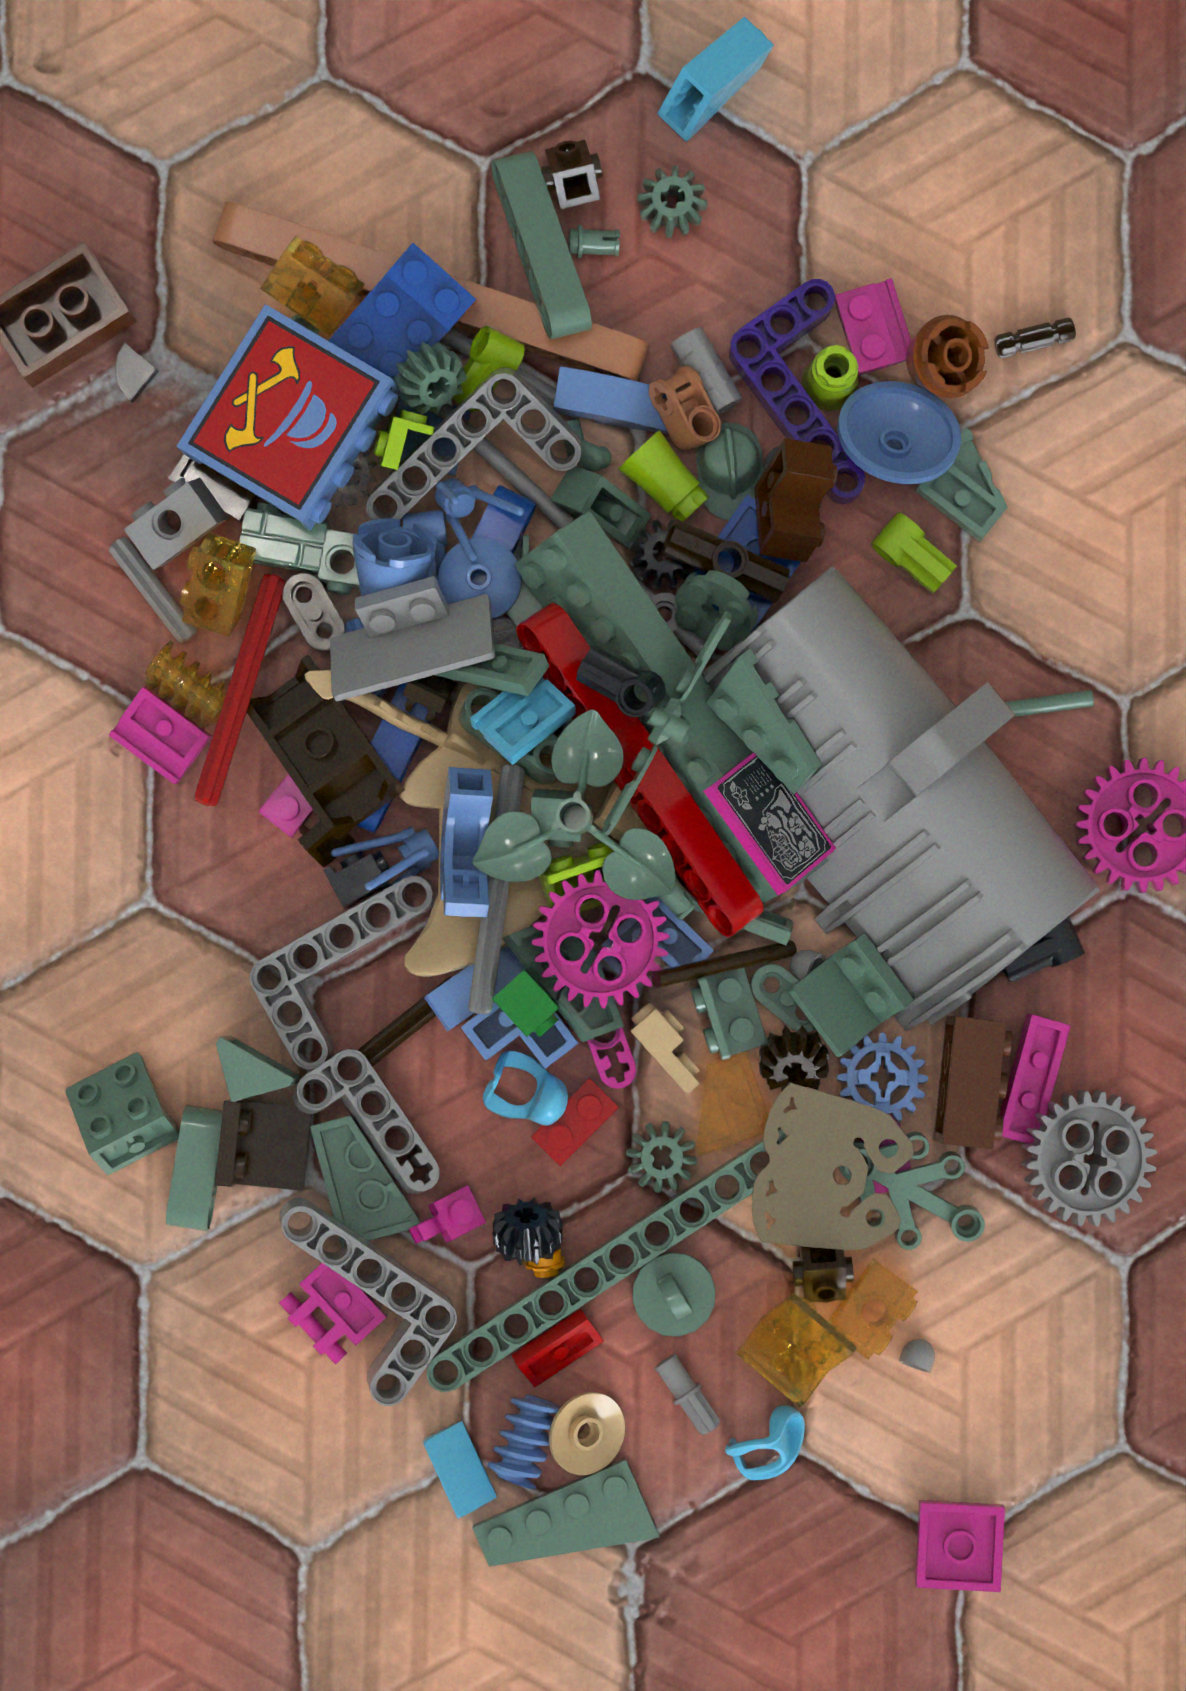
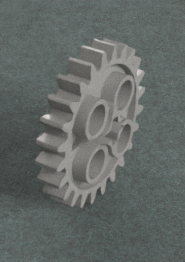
[1021,1089,1157,1226]

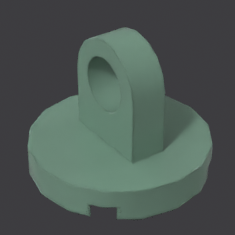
[633,1252,716,1337]

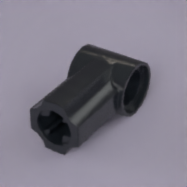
[576,646,666,717]
[1003,916,1085,982]

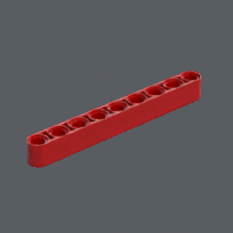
[516,603,764,937]

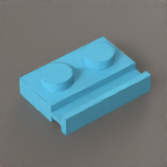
[470,677,576,765]

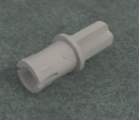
[654,1354,720,1435]

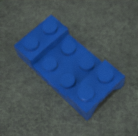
[328,243,476,381]

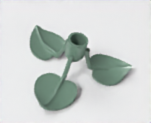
[472,710,676,900]

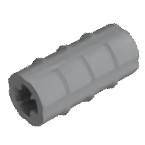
[670,327,743,415]

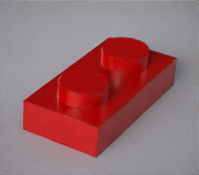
[531,1078,619,1166]
[511,1309,604,1388]

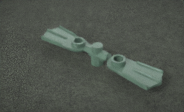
[602,611,732,836]

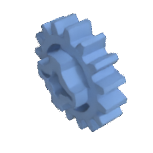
[837,1033,928,1122]

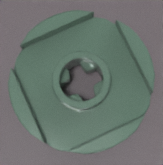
[675,570,758,651]

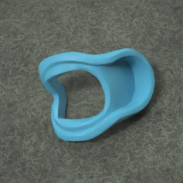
[483,1051,568,1126]
[725,1405,805,1480]

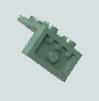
[789,933,914,1057]
[690,968,768,1060]
[65,1052,179,1175]

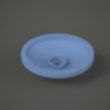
[837,381,961,484]

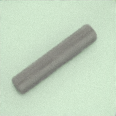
[109,537,197,644]

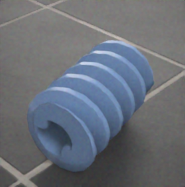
[488,1394,561,1490]

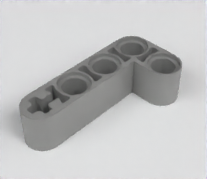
[293,1049,440,1194]

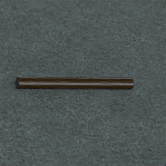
[651,940,797,988]

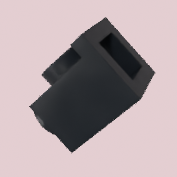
[323,851,390,908]

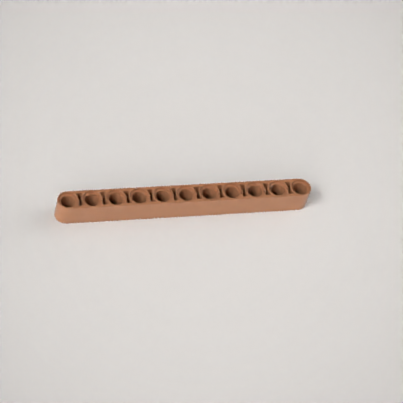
[212,202,650,381]

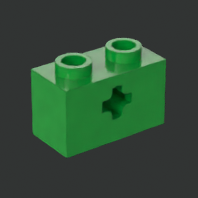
[492,970,560,1037]

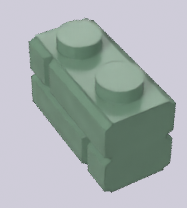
[237,503,331,575]

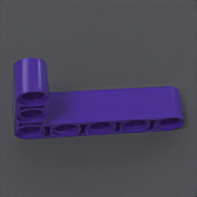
[729,279,865,504]

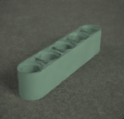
[491,151,592,339]

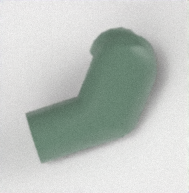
[563,419,611,472]

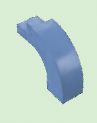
[440,767,493,918]

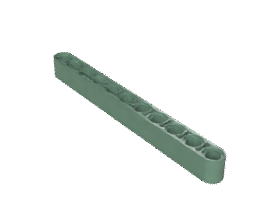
[427,1127,787,1392]

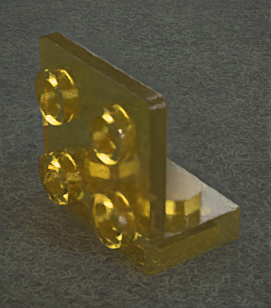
[735,1293,857,1407]

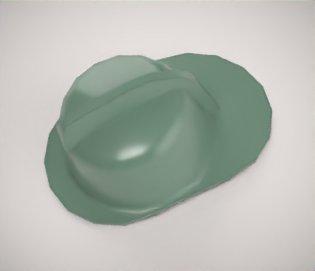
[696,422,764,520]

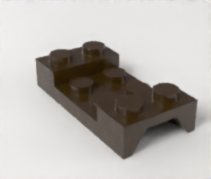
[247,655,405,840]

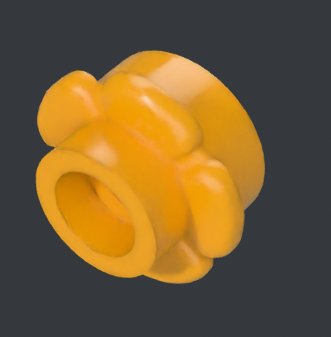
[524,1249,565,1278]

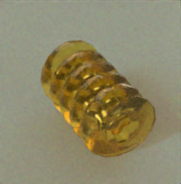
[145,641,227,730]

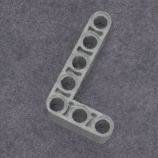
[366,367,582,520]
[250,876,437,1069]
[279,1198,457,1406]

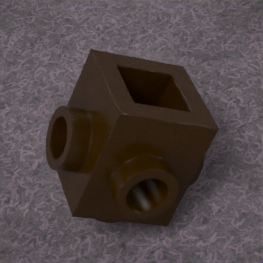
[541,140,603,209]
[792,1246,854,1303]

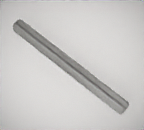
[468,764,525,1014]

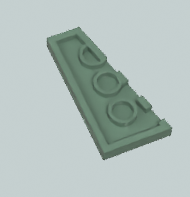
[472,1458,660,1567]

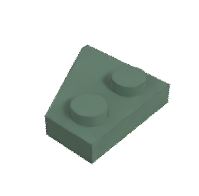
[915,427,1008,542]

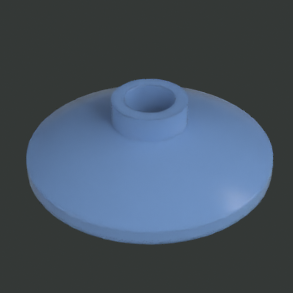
[438,538,522,619]

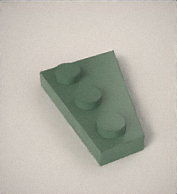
[706,649,822,794]
[502,914,624,1042]
[310,1115,421,1248]

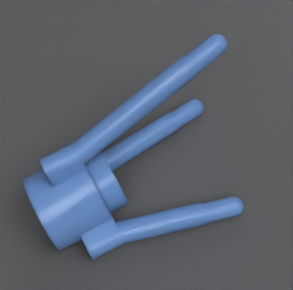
[435,478,524,561]
[331,826,439,890]

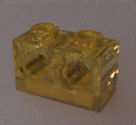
[180,533,257,637]

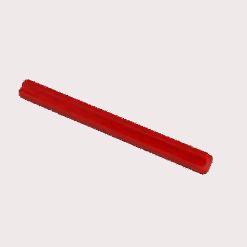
[194,574,286,806]

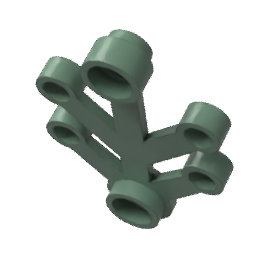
[839,1131,985,1250]

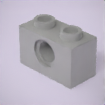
[124,478,229,570]

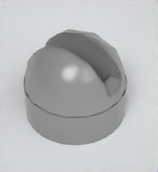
[790,950,826,981]
[899,1339,935,1373]

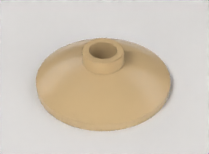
[549,1392,625,1475]

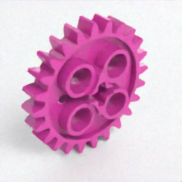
[1074,758,1186,893]
[531,870,669,1008]

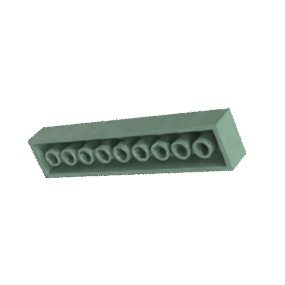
[514,511,829,903]

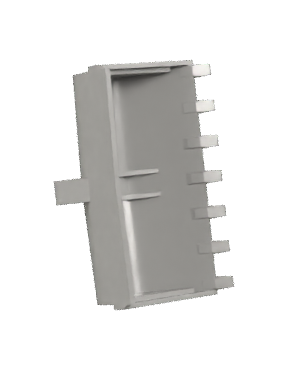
[701,566,1100,1031]

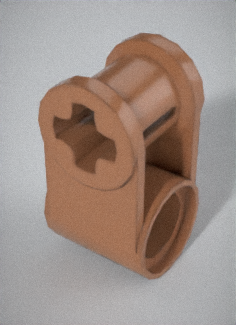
[648,365,721,451]

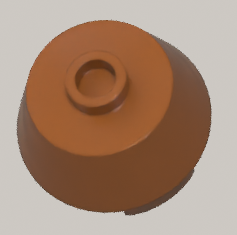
[906,315,989,399]

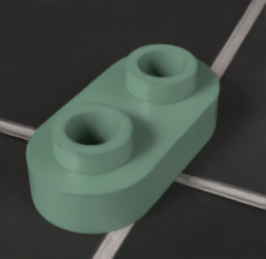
[751,964,816,1033]

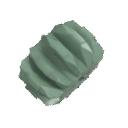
[637,165,707,238]
[393,342,467,415]
[626,1121,697,1193]

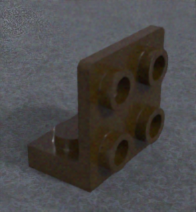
[215,1099,312,1191]

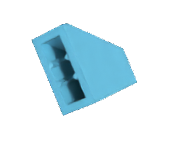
[657,17,774,142]

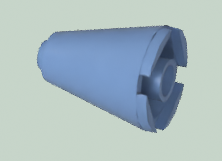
[352,518,437,596]

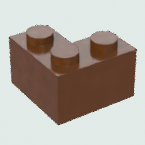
[754,438,838,562]

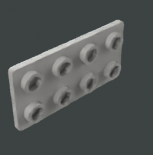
[330,576,495,701]

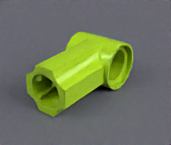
[452,325,525,412]
[870,512,957,594]

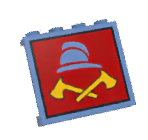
[176,304,398,531]

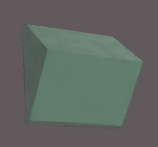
[216,1035,302,1102]

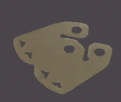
[752,1083,914,1250]

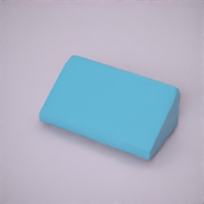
[423,1420,497,1519]

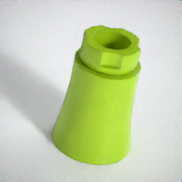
[801,345,859,411]
[618,430,709,521]

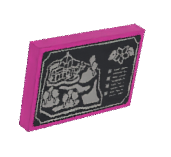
[703,752,836,895]

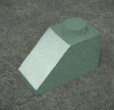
[550,466,652,549]

